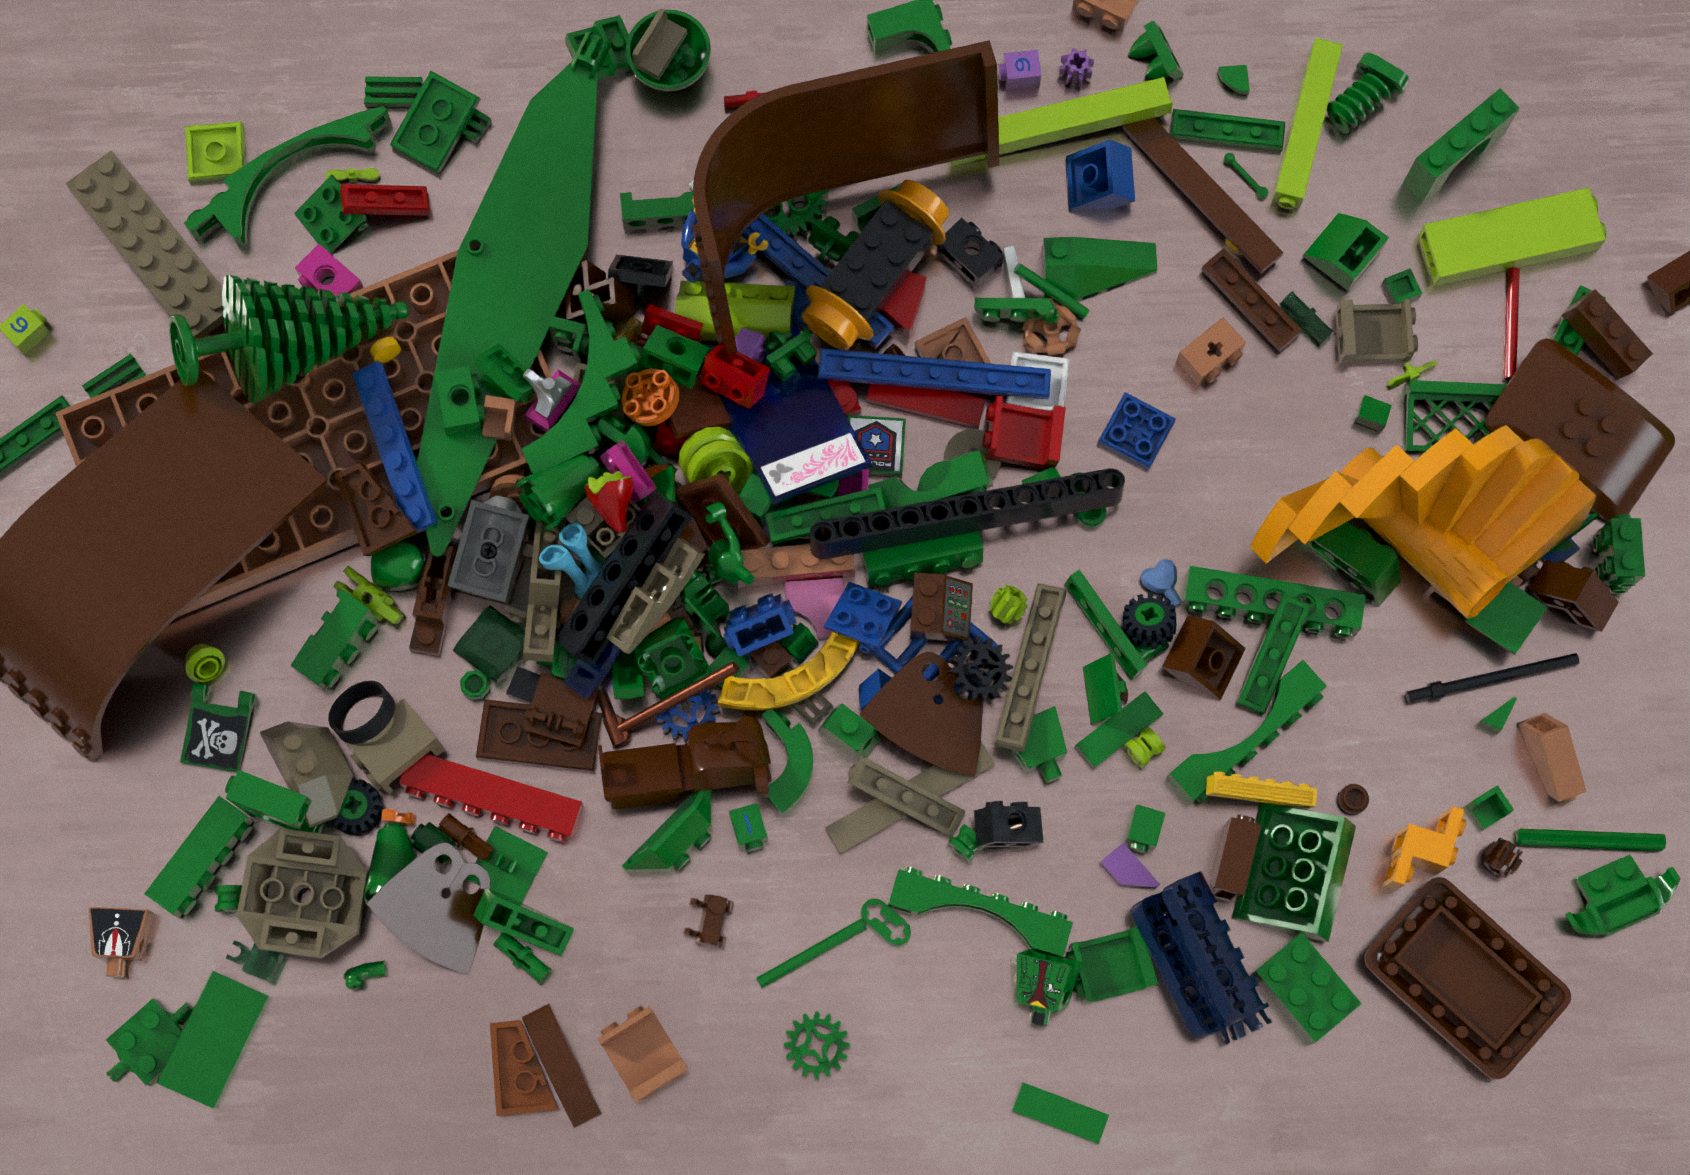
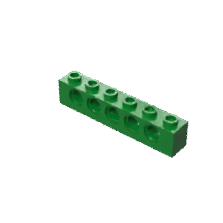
[1182,566,1366,638]

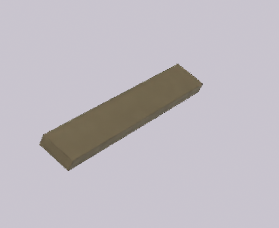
[995,583,1067,752]
[825,741,995,855]

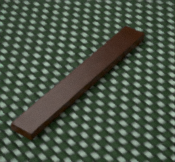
[1120,118,1283,273]

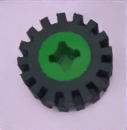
[1123,593,1177,650]
[331,778,383,835]

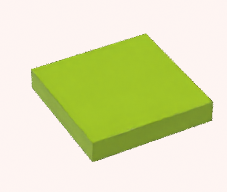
[185,121,246,183]

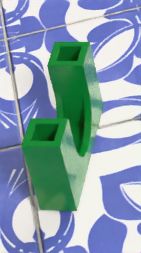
[866,0,952,53]
[1403,88,1520,203]
[225,770,324,833]

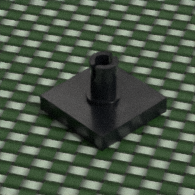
[608,254,673,307]

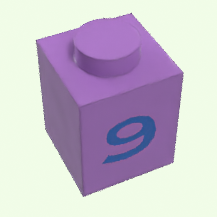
[998,50,1041,91]

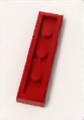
[866,384,986,429]

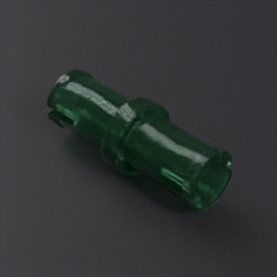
[1280,291,1334,344]

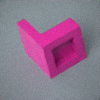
[838,466,869,496]

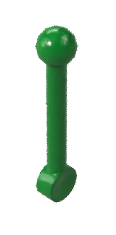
[1224,153,1269,199]

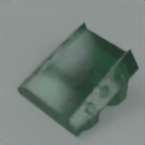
[453,605,525,683]

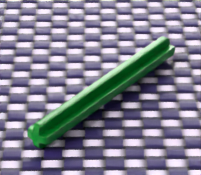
[1516,828,1666,851]

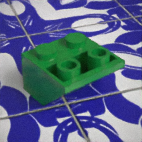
[1303,213,1389,291]

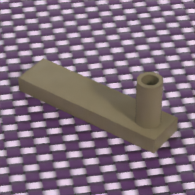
[847,756,965,837]

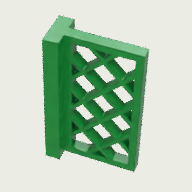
[1405,380,1507,452]

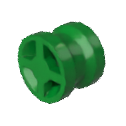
[948,824,983,862]
[215,885,242,913]

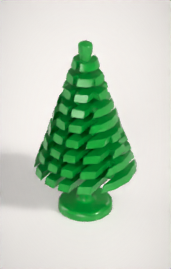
[169,275,409,404]

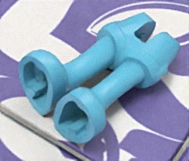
[539,523,605,600]

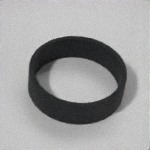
[328,681,395,744]

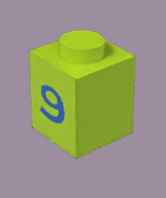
[0,304,50,355]

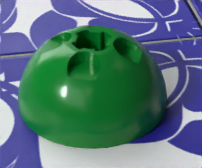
[626,10,711,92]

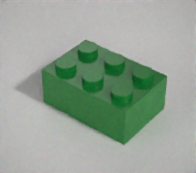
[1251,932,1362,1045]

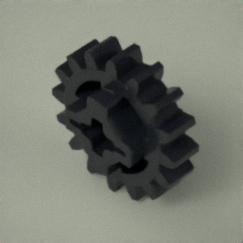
[948,637,1013,703]

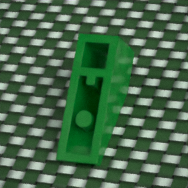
[473,888,574,956]

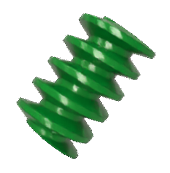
[1327,73,1391,134]

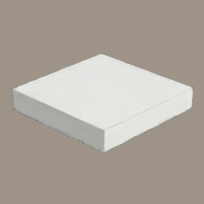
[1006,351,1070,411]

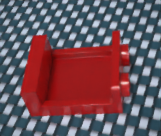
[982,395,1066,470]

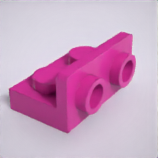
[600,440,657,503]

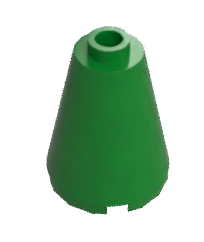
[515,455,600,531]
[364,823,416,906]

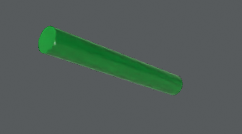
[1013,263,1090,319]

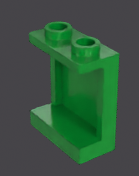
[1066,926,1158,1005]

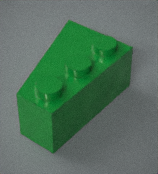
[1307,520,1401,607]
[291,588,378,691]

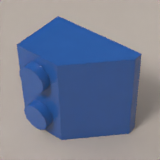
[1066,139,1135,211]

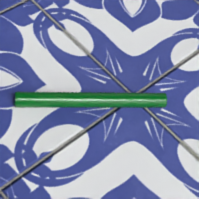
[756,918,867,988]

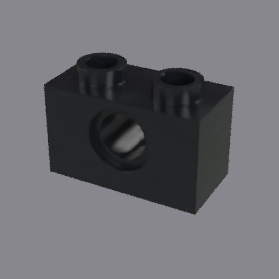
[937,217,1003,288]
[974,801,1044,847]

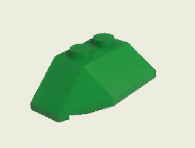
[621,789,712,873]

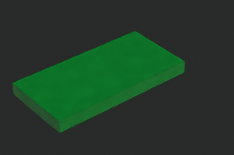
[156,970,268,1109]

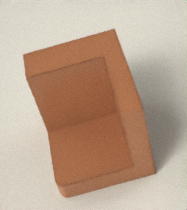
[482,395,517,441]

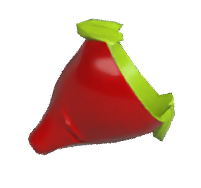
[584,471,634,533]

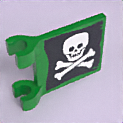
[180,683,256,772]

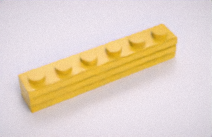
[1206,772,1317,809]

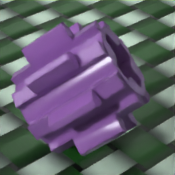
[1059,48,1094,86]

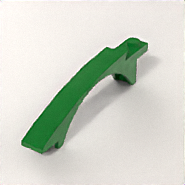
[184,106,391,248]

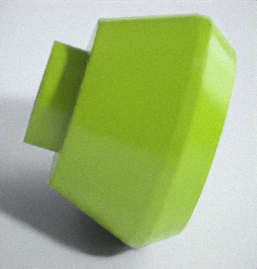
[185,644,225,682]

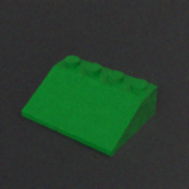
[1233,803,1356,942]

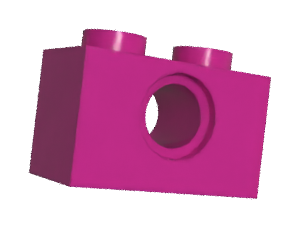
[295,244,364,297]

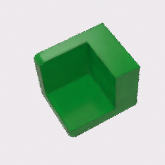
[1465,785,1514,831]

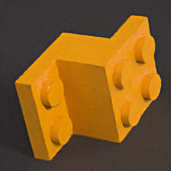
[1382,806,1466,892]

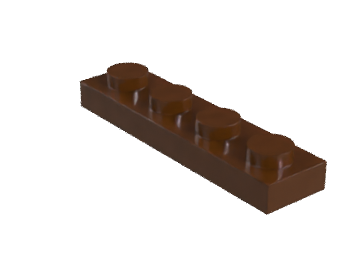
[1201,248,1302,352]

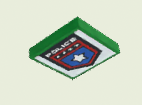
[847,415,906,477]

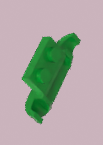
[1565,854,1681,937]

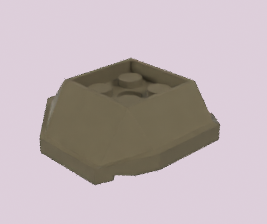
[237,828,368,958]

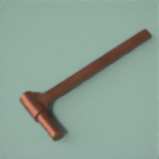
[596,661,739,749]

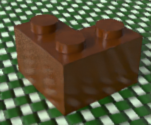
[565,260,634,331]
[1529,560,1619,632]

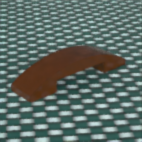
[522,1004,602,1128]

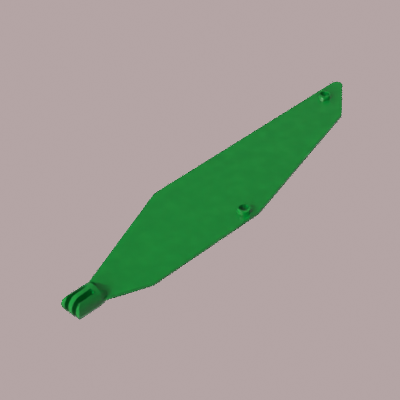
[417,31,612,557]

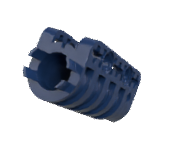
[1132,871,1272,1045]

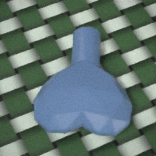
[1140,559,1182,607]

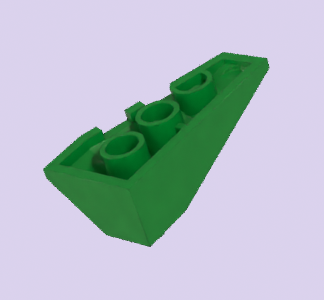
[1041,237,1158,303]

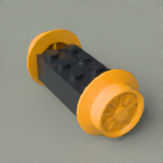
[801,180,950,351]

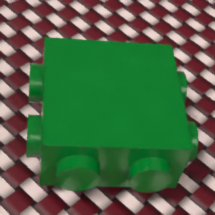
[1592,514,1645,594]

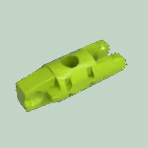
[333,565,405,624]

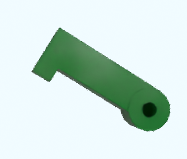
[620,192,695,229]

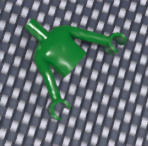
[704,502,754,585]

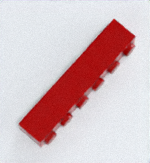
[399,754,584,842]

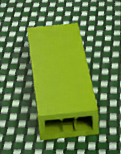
[1419,187,1607,287]

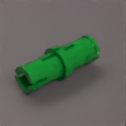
[493,933,552,984]

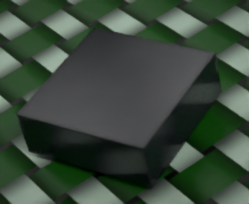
[506,666,541,704]

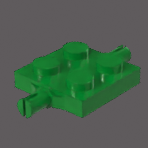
[106,998,193,1086]

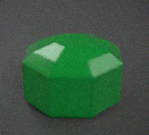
[460,670,490,700]

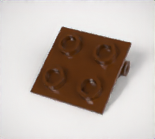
[523,674,598,747]

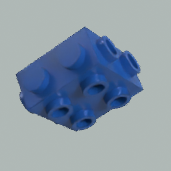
[723,593,796,657]

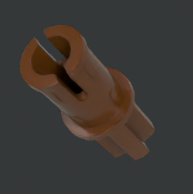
[438,813,494,861]

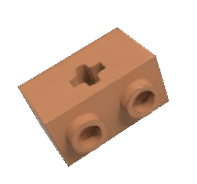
[1176,317,1246,386]

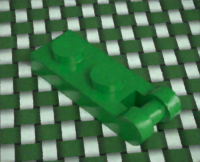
[974,297,1059,324]

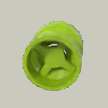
[1124,726,1166,768]

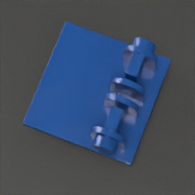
[823,582,902,653]

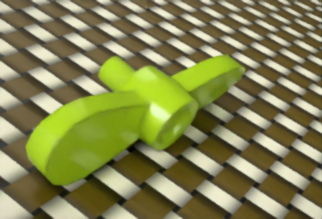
[325,168,380,183]
[1388,360,1438,388]

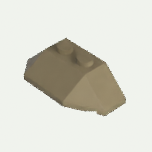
[260,721,353,828]

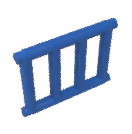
[870,596,1003,705]

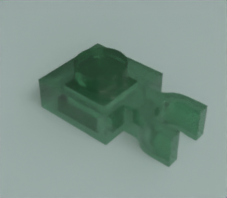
[226,940,285,984]

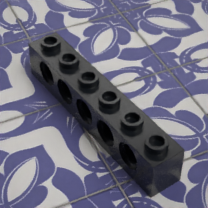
[555,490,692,666]

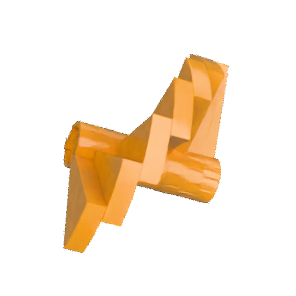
[1250,425,1596,619]

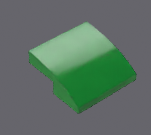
[565,15,631,84]

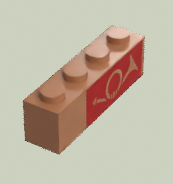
[738,544,855,588]

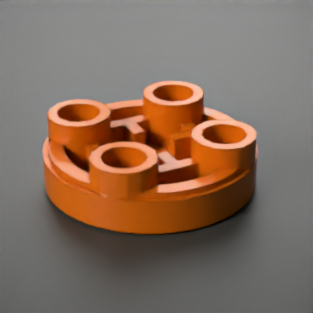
[621,369,679,426]

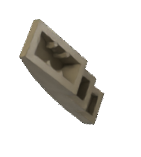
[606,538,705,654]

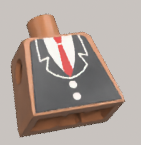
[89,907,154,978]

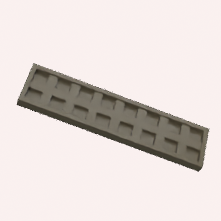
[65,150,224,339]

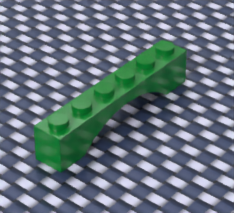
[1167,660,1327,804]
[888,867,1073,957]

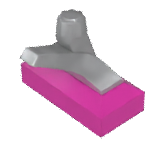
[523,369,582,433]

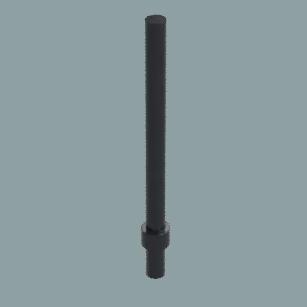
[1406,653,1580,703]

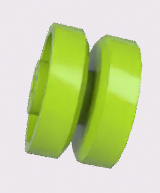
[678,427,753,495]

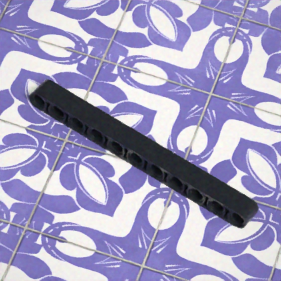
[810,468,1125,559]

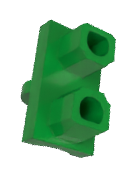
[808,216,860,263]
[765,329,817,381]

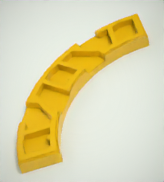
[717,631,860,710]

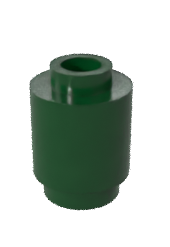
[411,822,457,865]

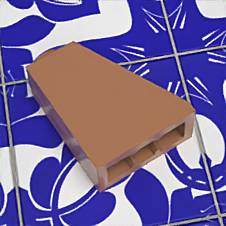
[1518,713,1587,802]

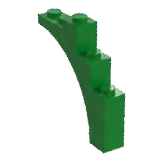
[521,289,641,474]

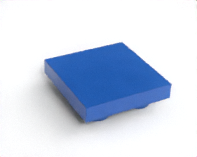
[1097,392,1176,470]

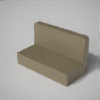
[632,8,687,80]

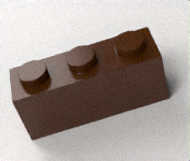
[1561,289,1653,379]

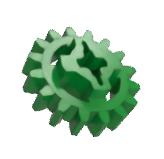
[784,1011,850,1079]

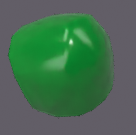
[371,541,425,591]

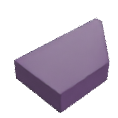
[1100,843,1160,889]

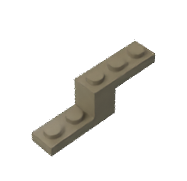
[523,518,566,662]

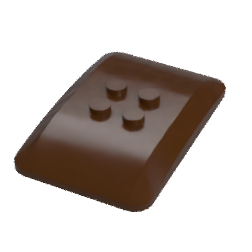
[1485,338,1675,522]
[1364,877,1571,1080]

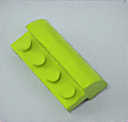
[675,280,795,344]

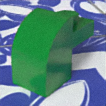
[596,415,651,467]

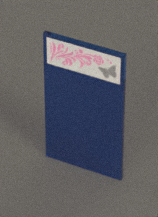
[718,323,872,505]

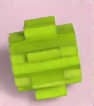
[989,584,1028,624]

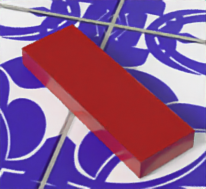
[340,184,430,216]

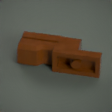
[409,544,458,656]

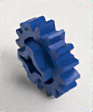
[655,687,719,741]

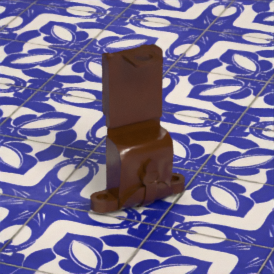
[598,710,772,809]

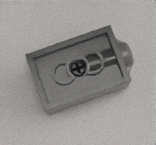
[447,495,534,604]

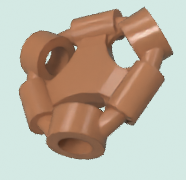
[1022,298,1081,356]

